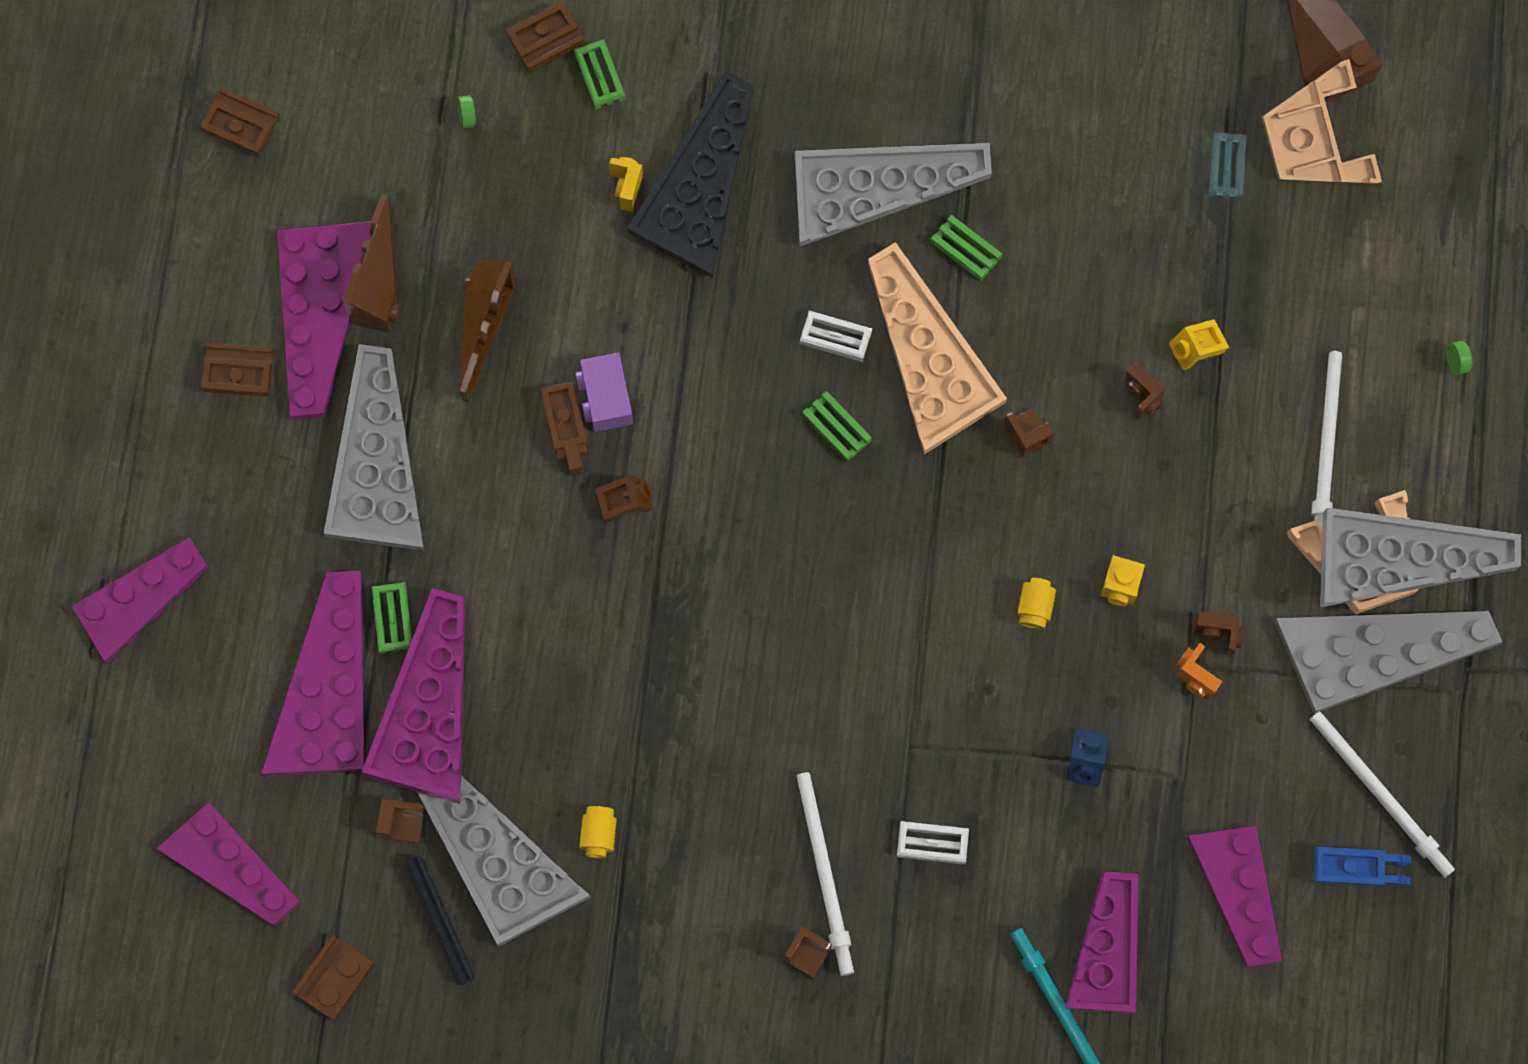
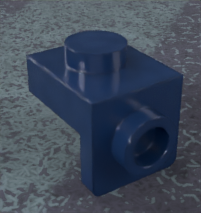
[1066,728,1109,787]

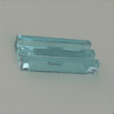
[1209,132,1246,200]

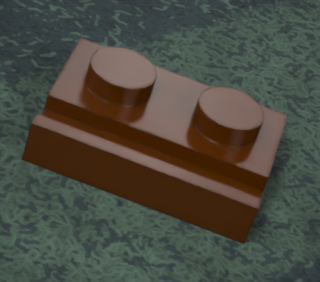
[506,1,586,73]
[199,87,281,157]
[201,342,274,397]
[292,935,375,1022]

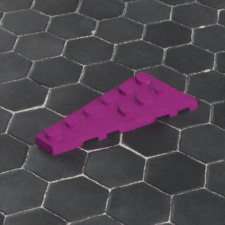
[277,221,372,420]
[261,571,365,777]
[362,588,466,804]

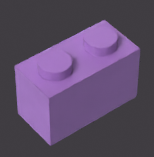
[576,352,633,432]

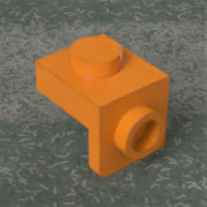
[1177,643,1222,699]

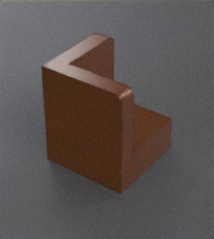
[1004,409,1055,458]
[376,798,426,844]
[784,927,832,980]

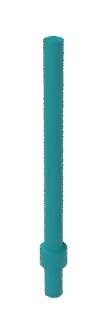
[1010,928,1100,1064]

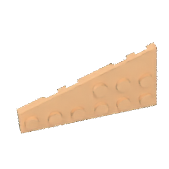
[868,242,1007,454]

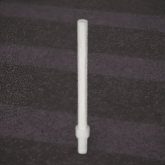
[1311,351,1342,529]
[1310,711,1455,878]
[797,772,854,976]

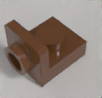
[1124,362,1165,420]
[595,475,653,522]
[1193,611,1244,657]

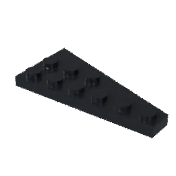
[627,71,753,279]

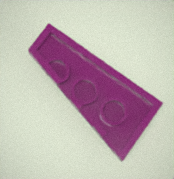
[72,537,208,665]
[156,802,301,927]
[1187,826,1282,968]
[1065,872,1138,1014]

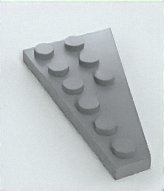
[795,143,992,247]
[324,344,424,551]
[1320,508,1521,607]
[1274,611,1502,714]
[417,775,590,947]

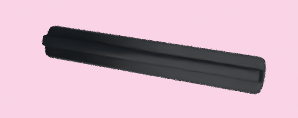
[405,856,475,985]

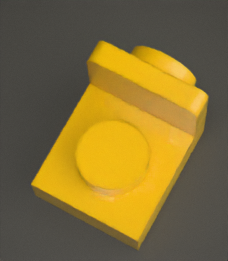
[609,157,643,212]
[1169,319,1229,370]
[1101,555,1145,606]

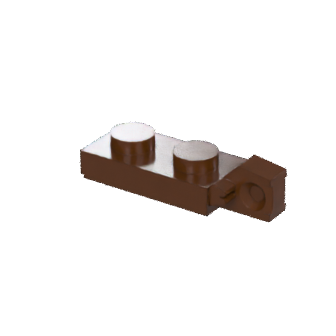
[541,381,588,476]

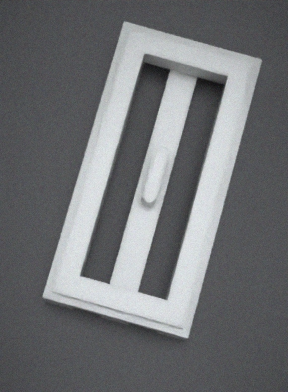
[799,311,872,362]
[897,821,969,864]

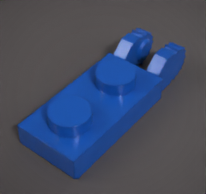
[1313,847,1411,887]

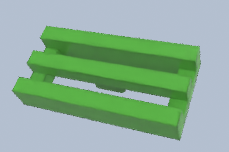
[574,39,626,110]
[930,215,1002,281]
[802,391,872,462]
[372,582,412,654]

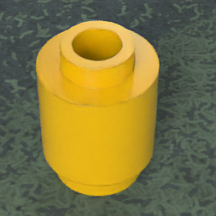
[1017,578,1056,629]
[579,806,617,858]

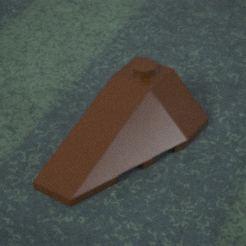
[1287,0,1382,103]
[344,193,401,333]
[460,261,516,403]

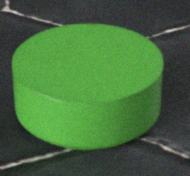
[458,95,476,129]
[1446,340,1472,375]

